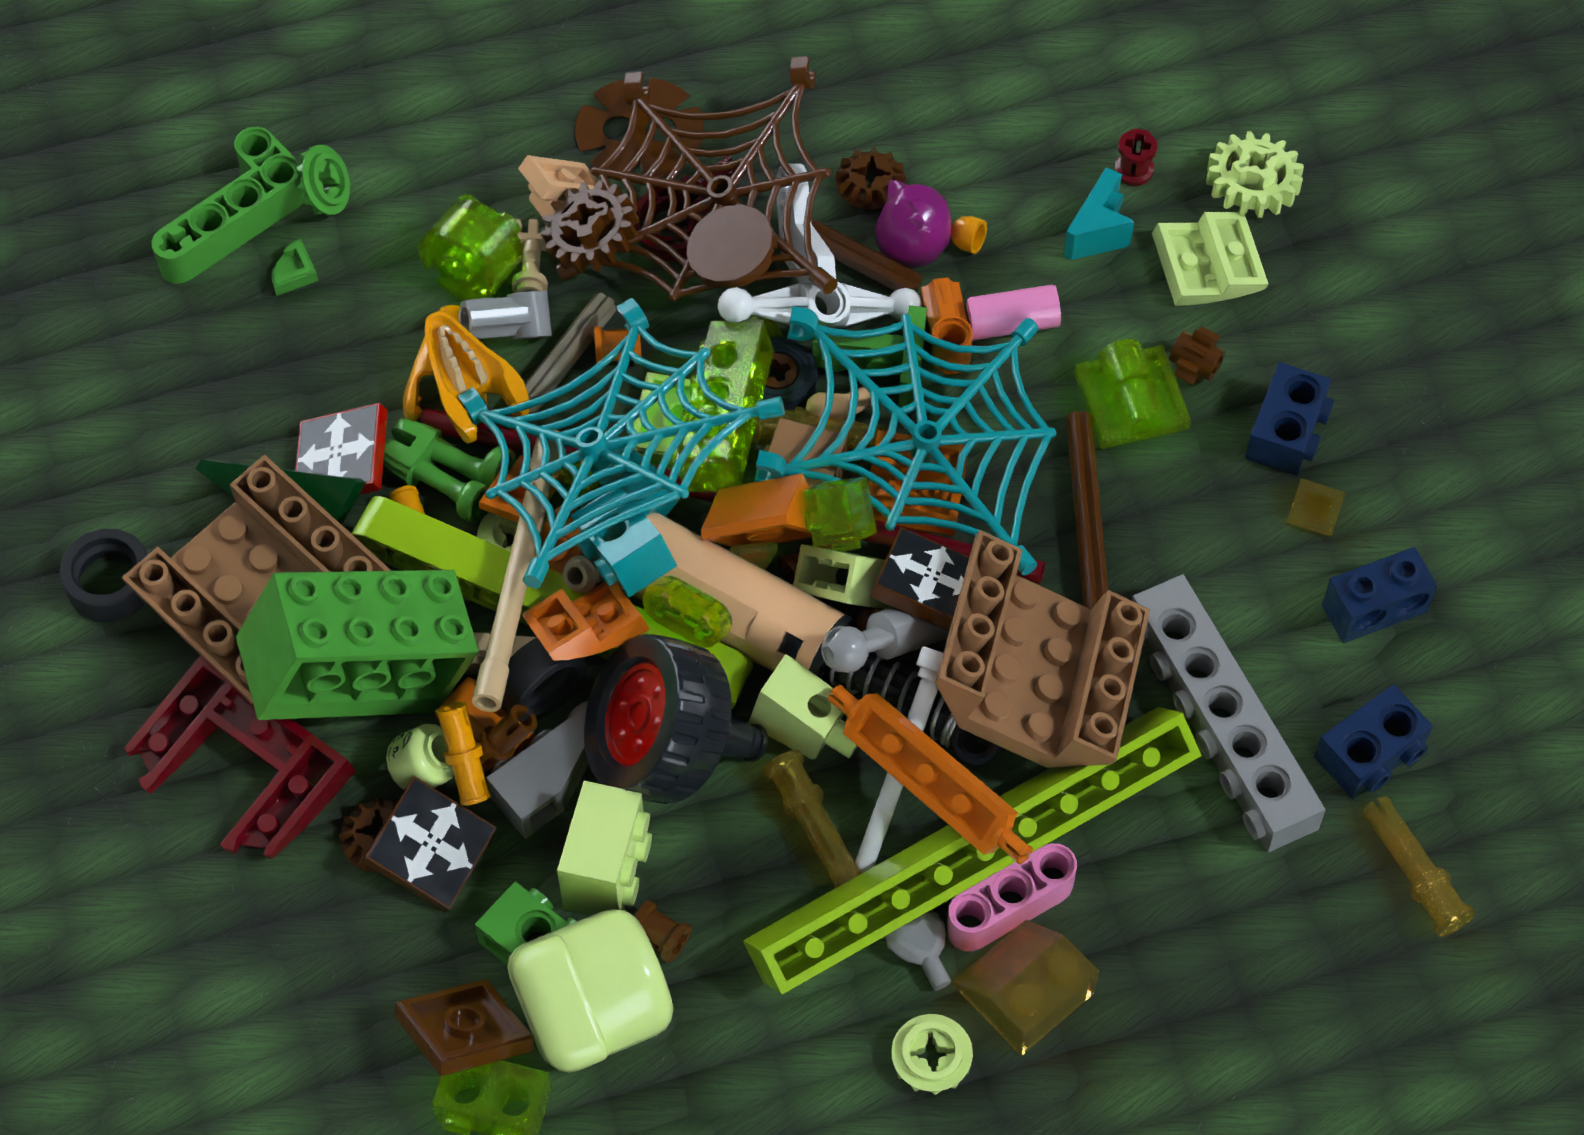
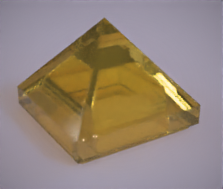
[730,542,778,571]

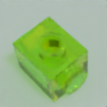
[803,477,877,552]

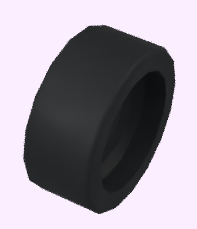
[59,528,148,622]
[502,638,587,723]

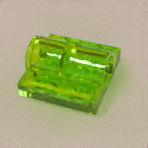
[1074,339,1191,449]

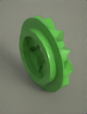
[295,145,350,216]

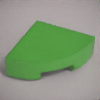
[272,238,318,296]

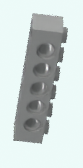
[1132,574,1326,853]

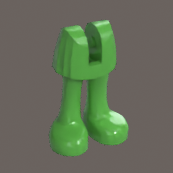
[383,418,516,524]

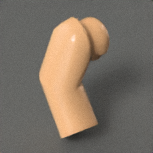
[804,387,872,425]

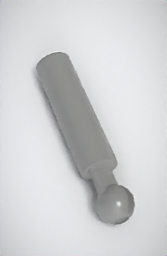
[821,607,949,673]

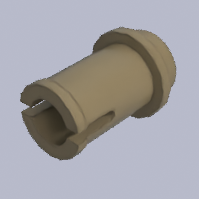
[563,555,604,593]

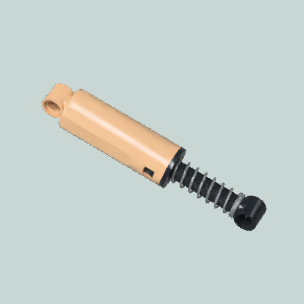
[616,512,1005,765]

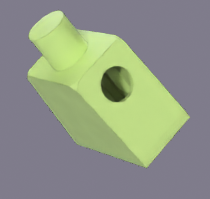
[793,544,892,609]
[748,654,857,759]

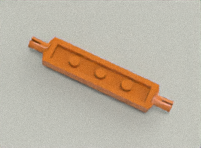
[828,685,1033,864]

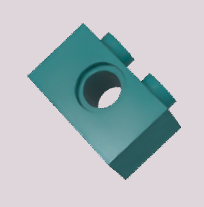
[570,488,677,597]

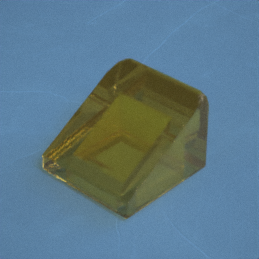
[1287,478,1346,537]

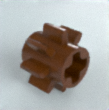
[1169,326,1225,385]

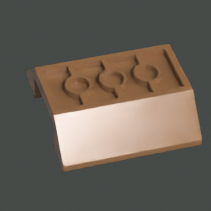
[122,454,391,704]
[935,530,1150,768]

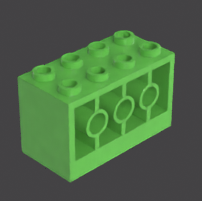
[236,570,479,720]

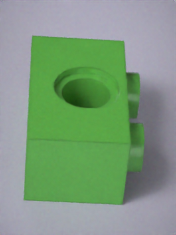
[475,881,577,966]

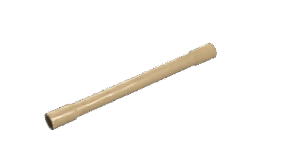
[472,430,559,712]

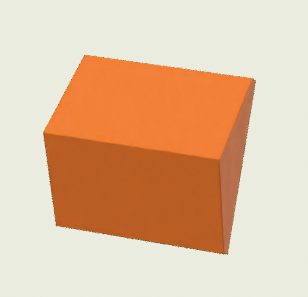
[701,473,829,550]

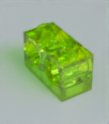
[432,1060,552,1135]

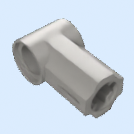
[458,290,552,340]

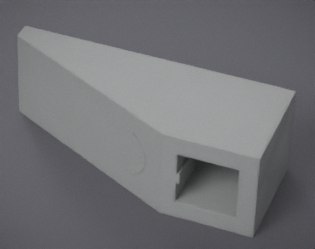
[486,701,589,839]

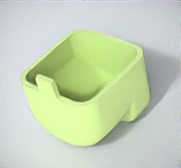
[507,909,674,1073]

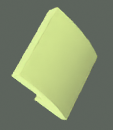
[1152,212,1269,306]

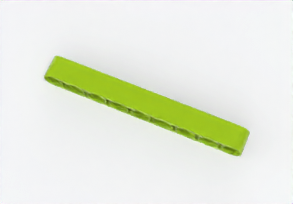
[352,496,754,709]

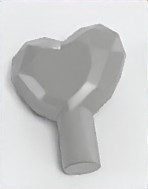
[884,910,951,991]

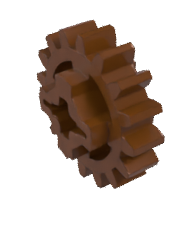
[541,180,639,274]

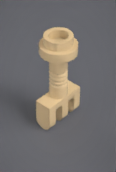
[510,219,548,293]

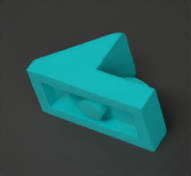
[1063,167,1134,260]

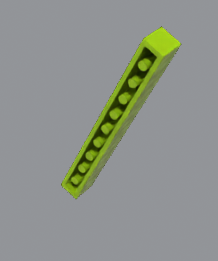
[743,707,1202,995]

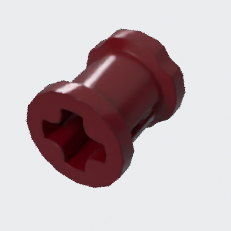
[1115,129,1158,186]

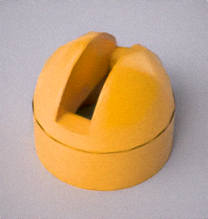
[951,216,987,254]

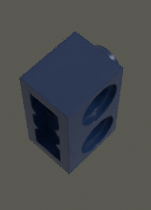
[1245,362,1335,476]
[1322,547,1437,644]
[1314,684,1433,799]

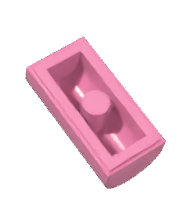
[965,284,1061,341]

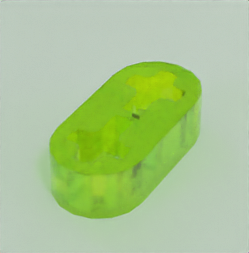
[643,576,732,647]

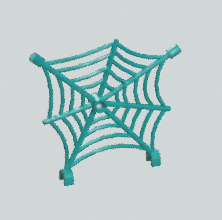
[458,298,785,588]
[754,306,1056,576]

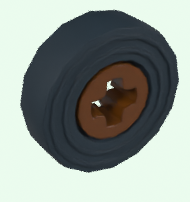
[736,337,818,415]

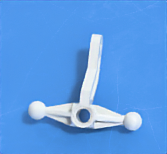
[718,163,923,328]

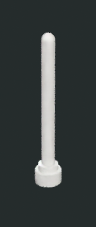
[854,646,943,875]

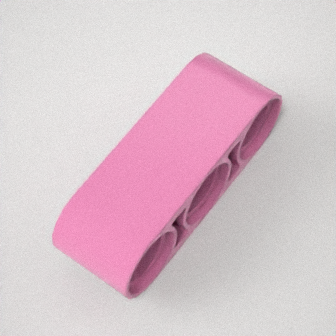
[946,843,1077,952]

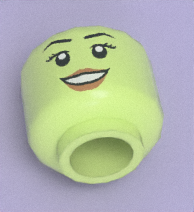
[386,724,454,790]

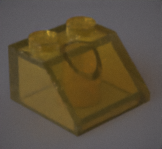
[953,920,1099,1056]

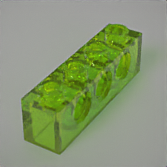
[671,320,774,492]

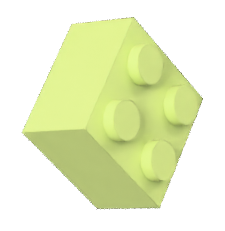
[557,781,652,916]

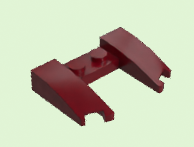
[124,656,356,859]

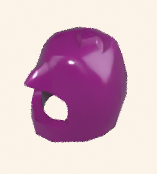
[875,180,952,268]

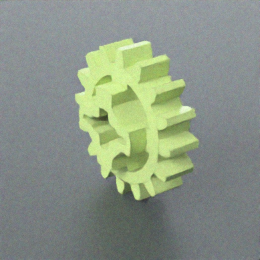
[1206,131,1304,218]

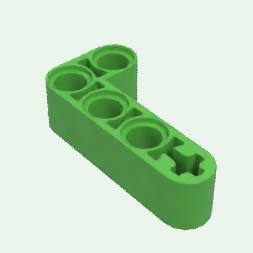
[152,127,304,284]

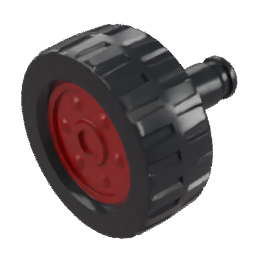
[584,634,768,804]

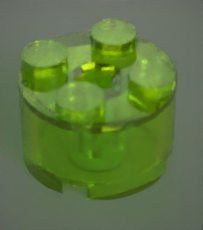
[418,194,524,301]

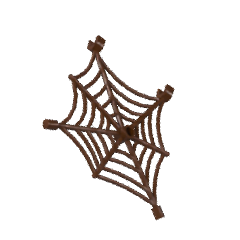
[556,56,838,302]

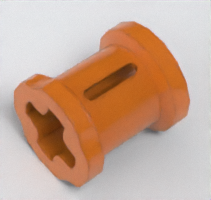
[594,326,641,364]

